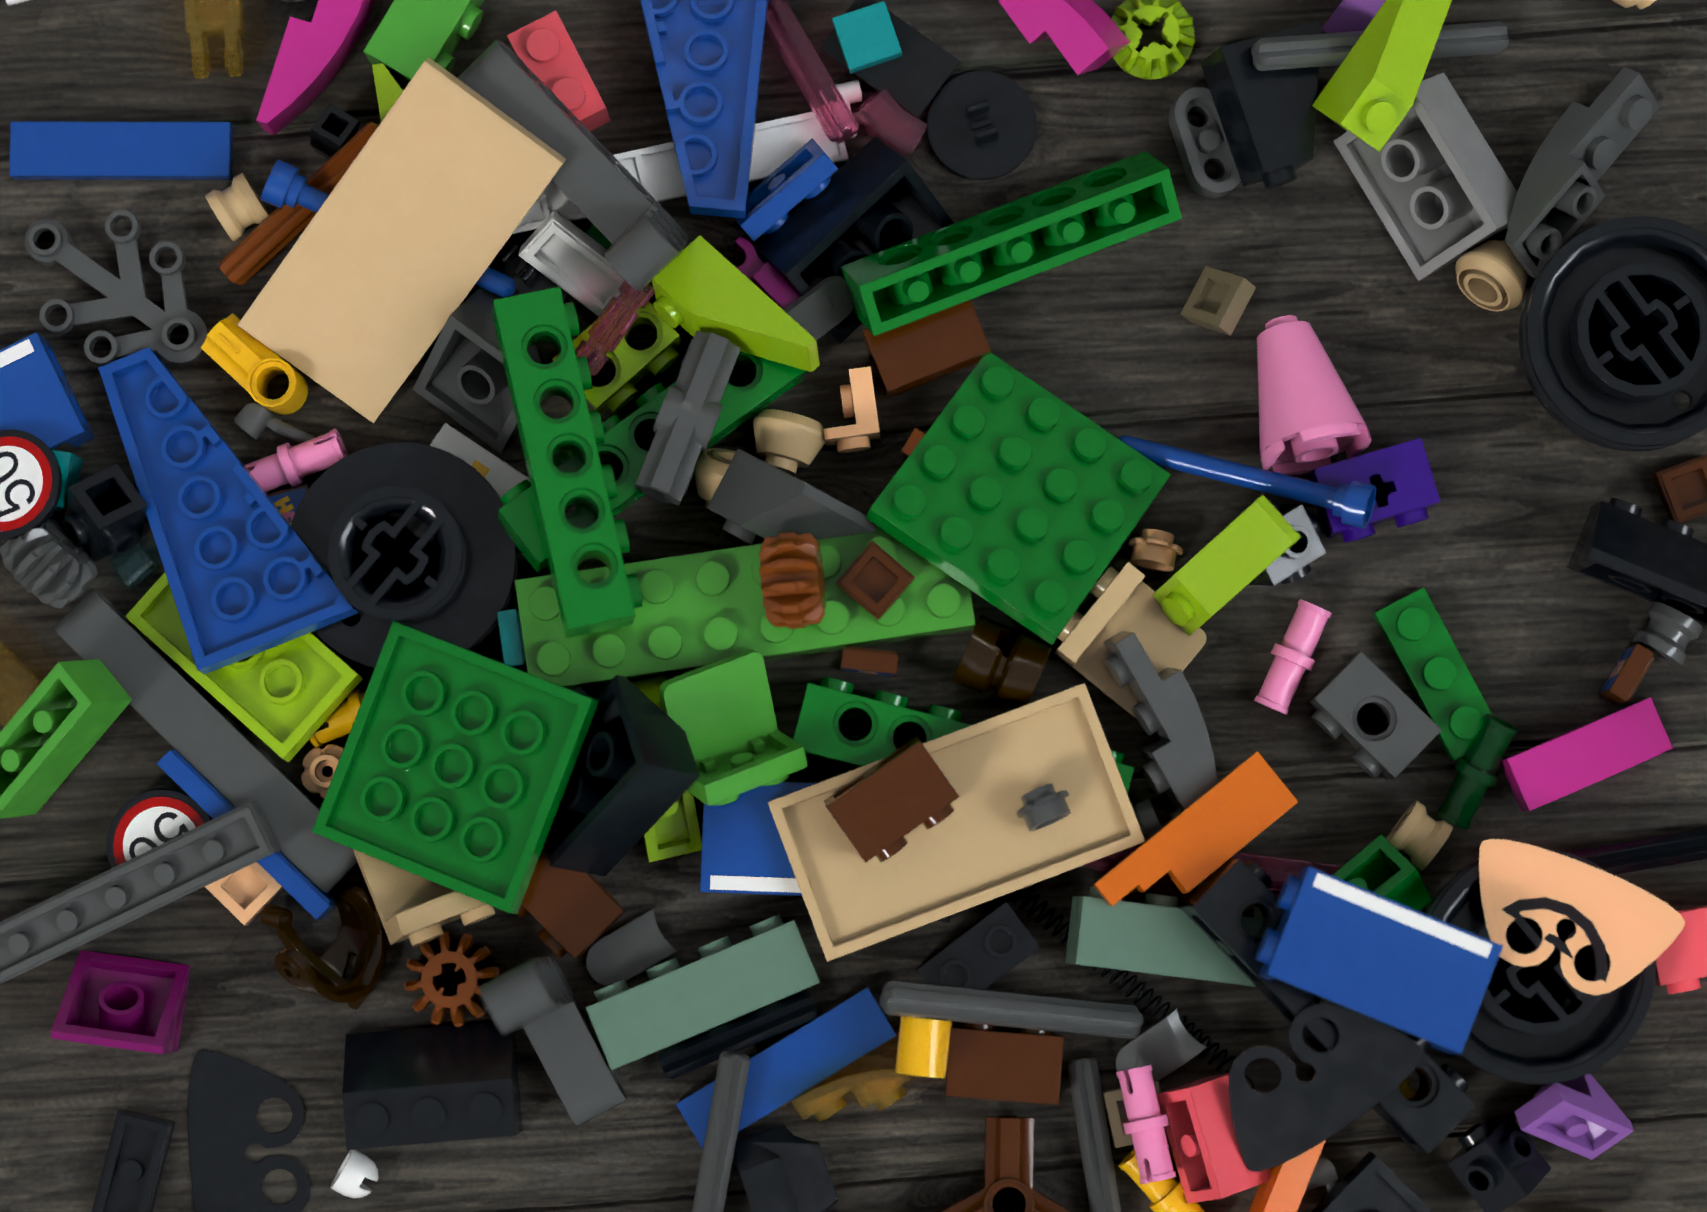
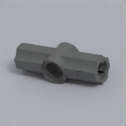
[634,331,741,506]

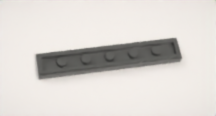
[0,800,280,984]

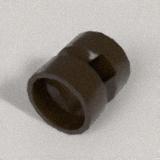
[953,615,1053,708]

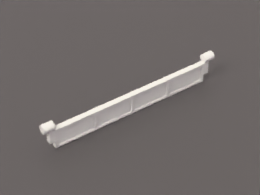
[512,80,862,234]

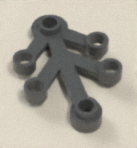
[25,209,208,366]

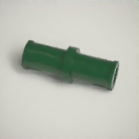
[1437,714,1518,829]

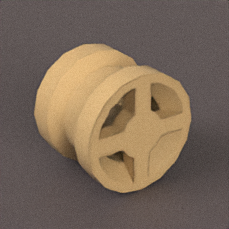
[205,172,269,242]
[1386,800,1453,871]

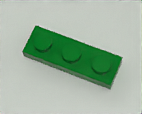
[1372,587,1492,761]

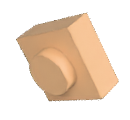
[205,862,284,926]

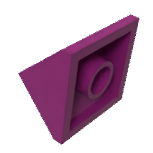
[51,950,190,1054]

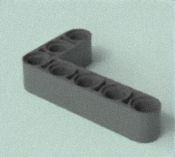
[458,39,689,291]
[479,956,627,1127]

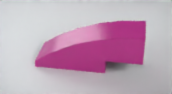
[256,0,376,135]
[998,0,1130,75]
[1501,697,1673,812]

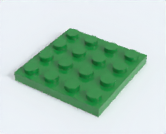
[866,353,1171,645]
[312,621,599,914]

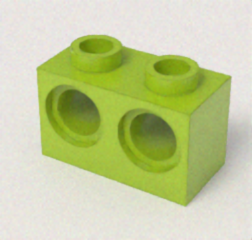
[552,288,682,416]

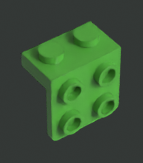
[659,649,808,806]

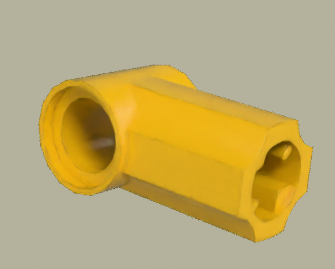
[200,313,308,416]
[895,1016,952,1078]

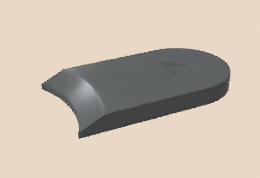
[783,276,854,340]
[586,908,678,986]
[1116,1008,1207,1082]

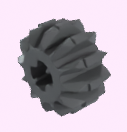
[0,519,98,609]

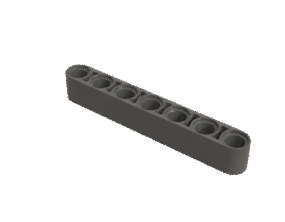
[53,587,357,893]

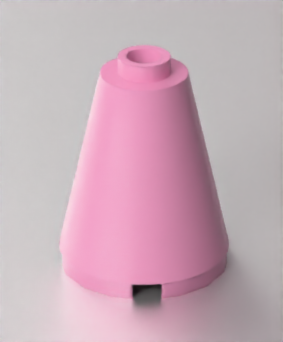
[1257,315,1372,476]

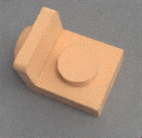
[823,366,880,453]

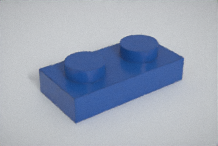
[735,138,838,241]

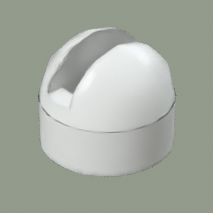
[330,1150,379,1198]

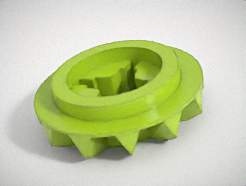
[1111,0,1195,80]

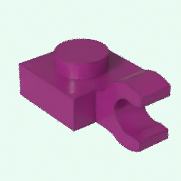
[733,237,801,309]

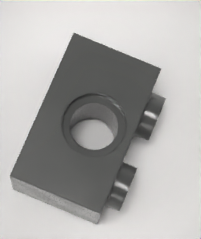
[1308,651,1442,780]

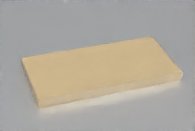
[238,57,566,423]
[768,683,1145,962]

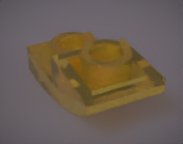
[791,1067,911,1123]

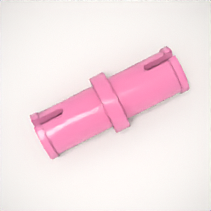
[244,429,348,493]
[1254,599,1332,715]
[1116,1065,1176,1184]

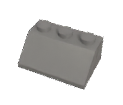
[1333,72,1517,281]

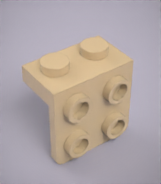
[1054,562,1207,719]
[353,849,496,947]

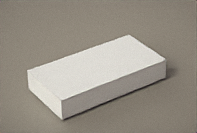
[518,210,633,317]

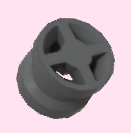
[1632,602,1703,668]

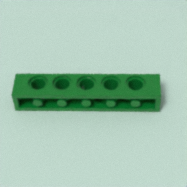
[841,151,1182,336]
[492,287,643,639]
[497,352,807,573]
[793,676,1134,795]

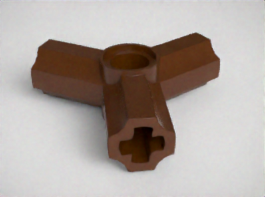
[940,1115,1071,1212]

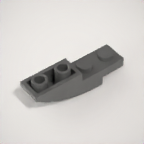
[1505,67,1661,278]
[1103,631,1218,821]

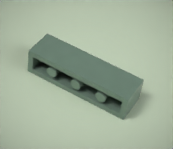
[1065,886,1264,987]
[586,914,821,1070]

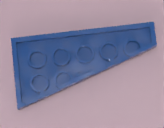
[640,0,768,219]
[98,347,359,674]

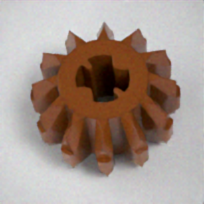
[759,531,826,629]
[404,931,500,1027]

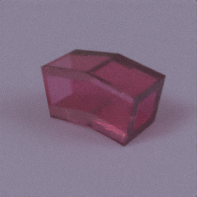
[851,89,928,157]

